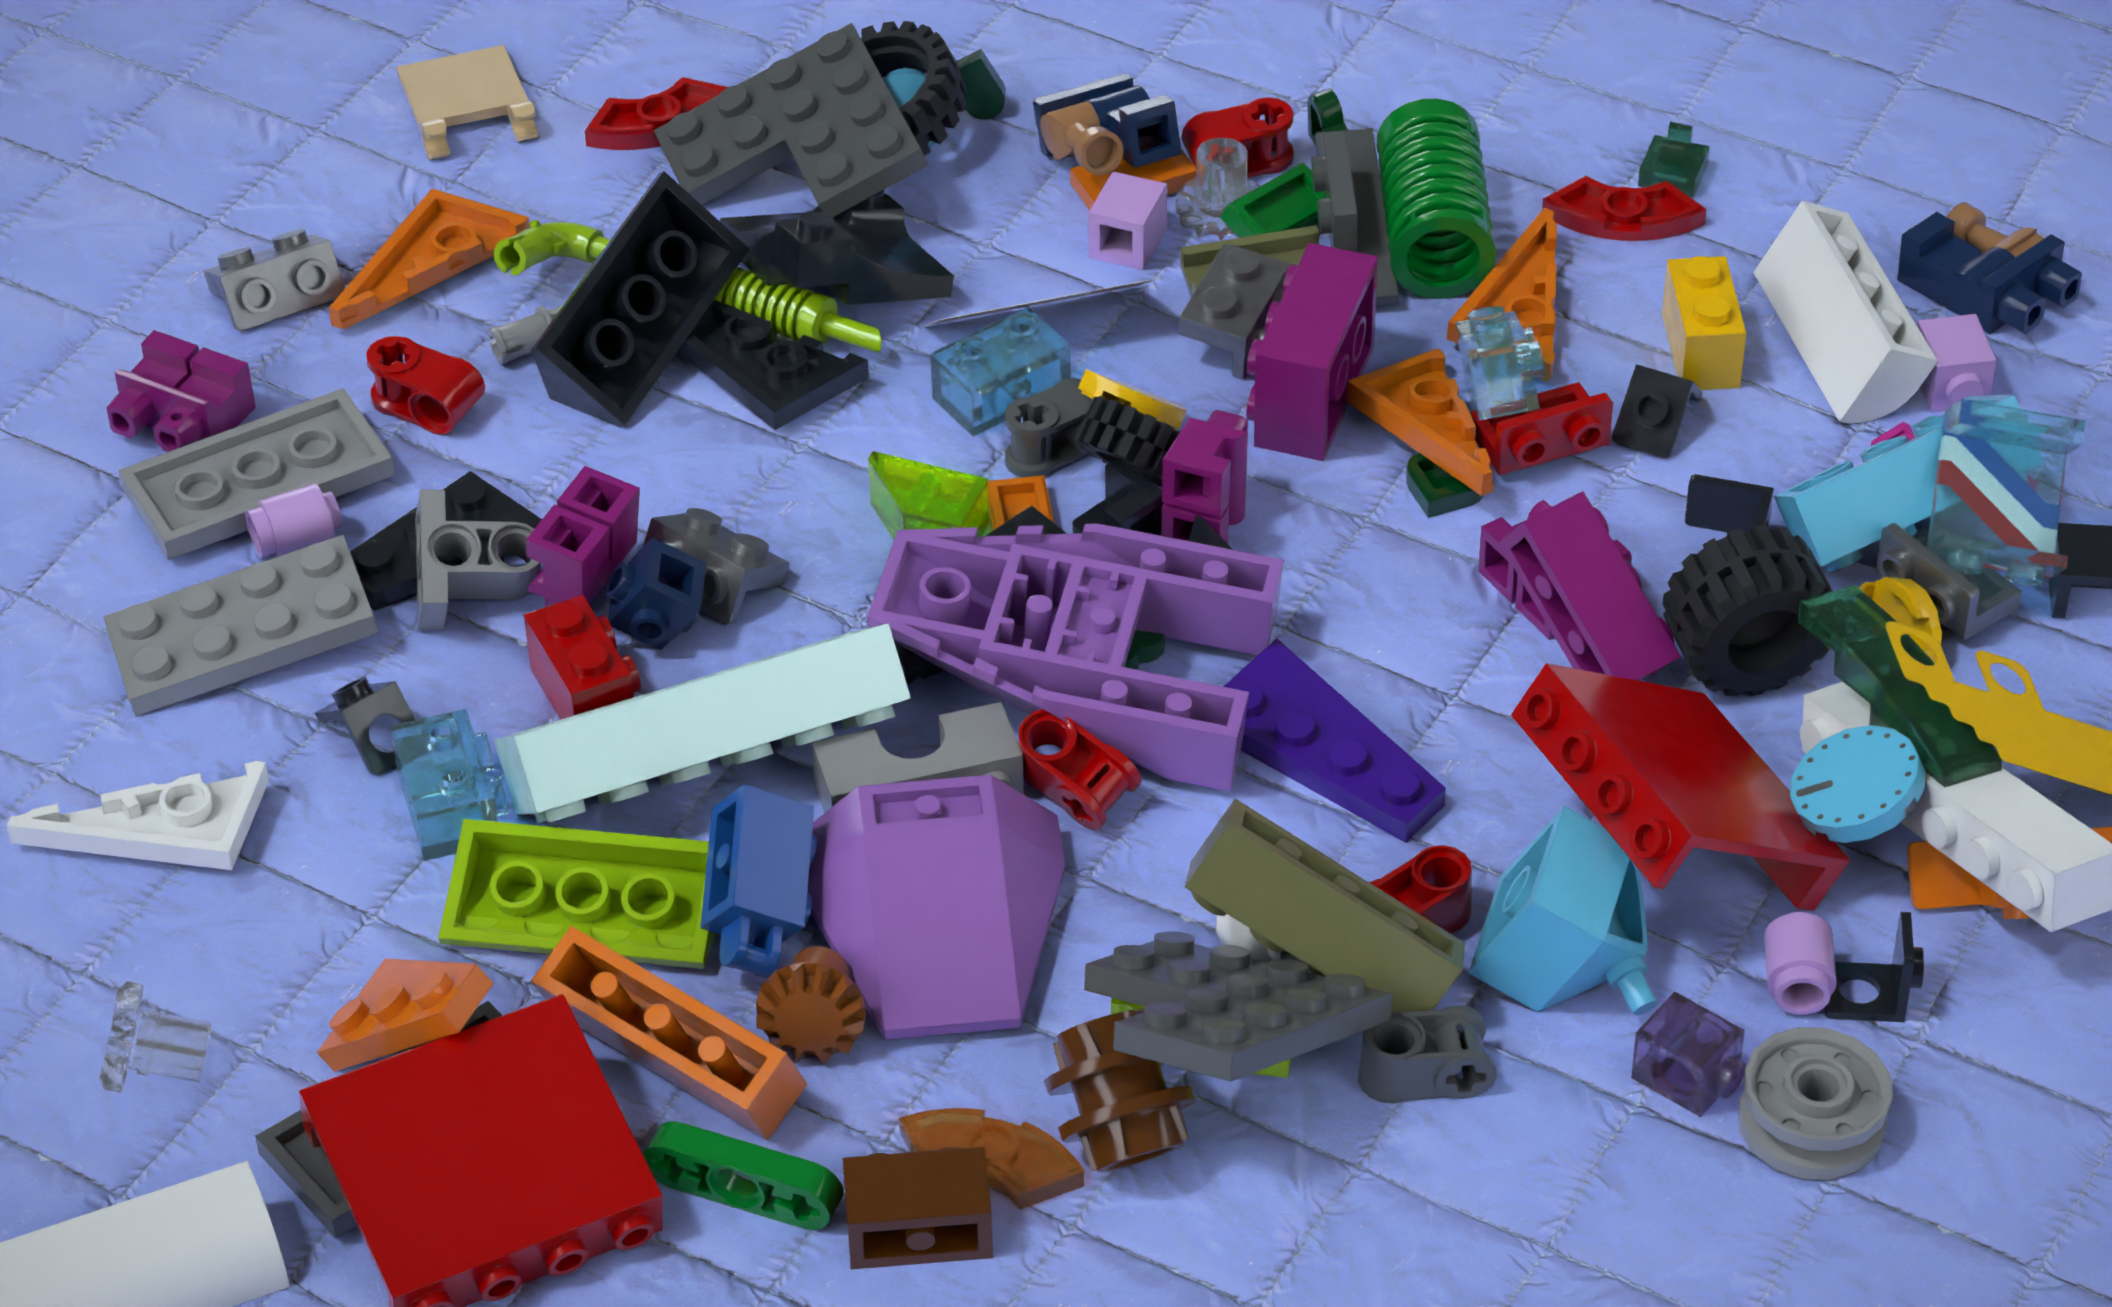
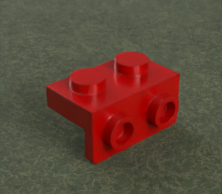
[1470,382,1613,475]

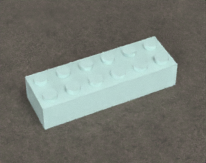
[494,623,911,823]

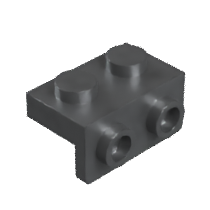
[203,229,345,331]
[1178,242,1290,379]
[642,508,790,625]
[1876,522,2022,641]

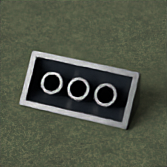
[531,171,750,428]

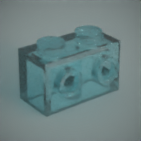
[1455,306,1545,420]
[930,307,1071,437]
[390,709,508,861]

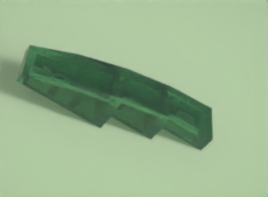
[1799,585,2002,787]

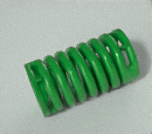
[1377,98,1496,299]

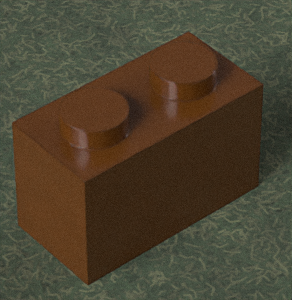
[843,1146,993,1269]

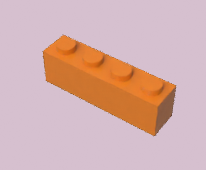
[531,926,808,1141]

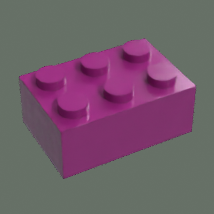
[1246,243,1378,461]

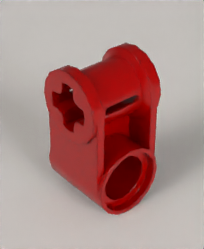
[1181,97,1294,186]
[366,336,486,435]
[1018,709,1142,831]
[1369,845,1472,934]

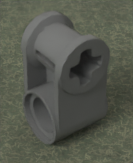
[1005,377,1093,477]
[1358,1006,1497,1103]

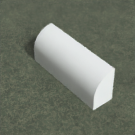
[1753,201,1938,423]
[0,1160,290,1307]

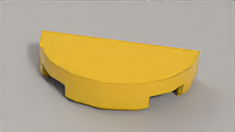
[1078,369,1187,430]
[1849,577,1942,665]

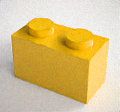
[1662,256,1746,390]

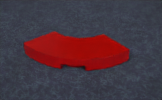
[585,77,728,150]
[1542,176,1707,241]

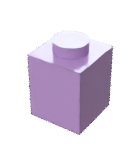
[1088,171,1167,270]
[1917,314,1997,412]

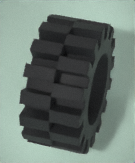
[1073,396,1180,487]

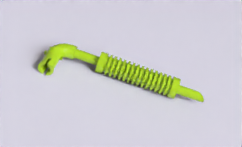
[494,220,882,353]

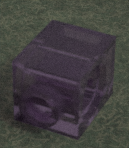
[1631,992,1746,1117]

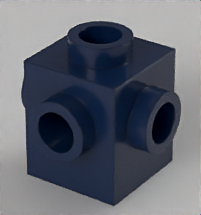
[606,538,706,650]

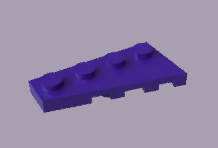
[1223,638,1446,843]

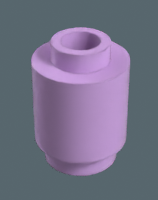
[245,483,342,558]
[1764,912,1836,1015]

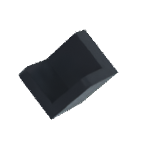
[1072,459,1164,536]
[2048,523,2112,618]

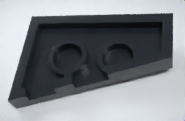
[678,300,869,430]
[350,471,542,611]

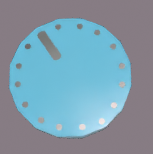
[1790,725,1926,843]

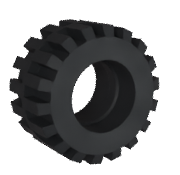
[1662,525,1842,697]

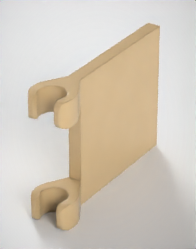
[396,45,539,160]

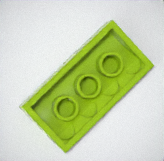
[438,819,716,969]

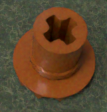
[756,946,866,1064]

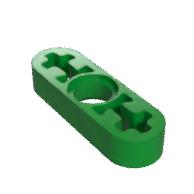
[643,1121,844,1230]

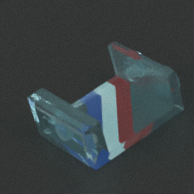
[1927,398,2085,585]

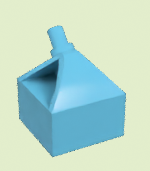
[1468,806,1658,1016]

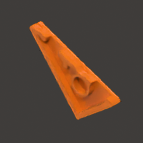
[1446,208,1557,382]

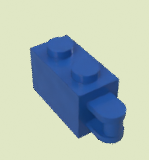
[701,784,817,979]

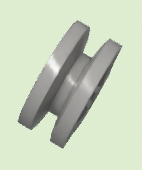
[1738,1027,1893,1180]

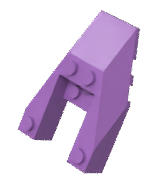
[867,524,1284,792]

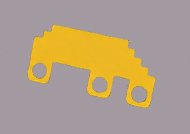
[1885,621,2112,795]

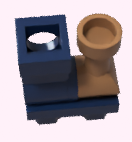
[1033,73,1182,175]
[1897,202,2082,335]

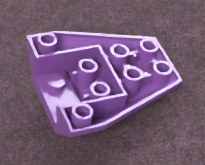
[807,775,1065,1040]

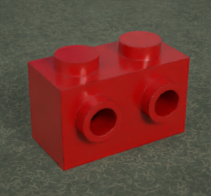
[524,595,641,720]

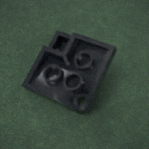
[720,190,954,305]

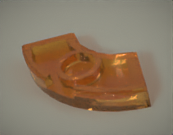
[899,1108,1084,1209]

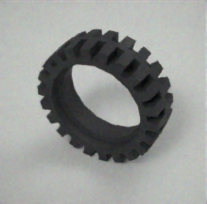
[861,21,967,156]

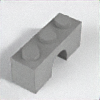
[812,702,1024,813]

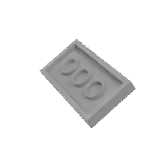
[118,388,395,560]
[103,535,379,717]

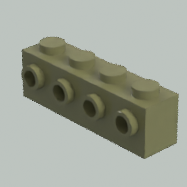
[1185,799,1465,1012]

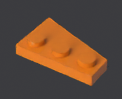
[317,958,494,1072]

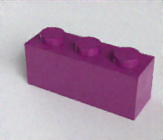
[1499,491,1681,681]

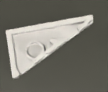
[7,761,269,870]

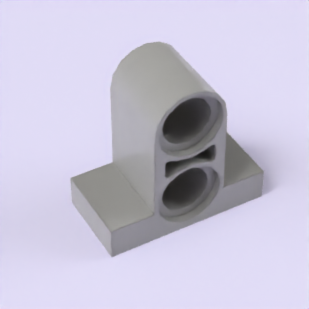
[415,490,541,630]

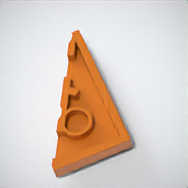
[329,189,530,329]
[1346,348,1494,496]

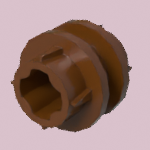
[1044,1009,1197,1172]

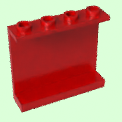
[1511,663,1851,911]
[299,994,663,1307]

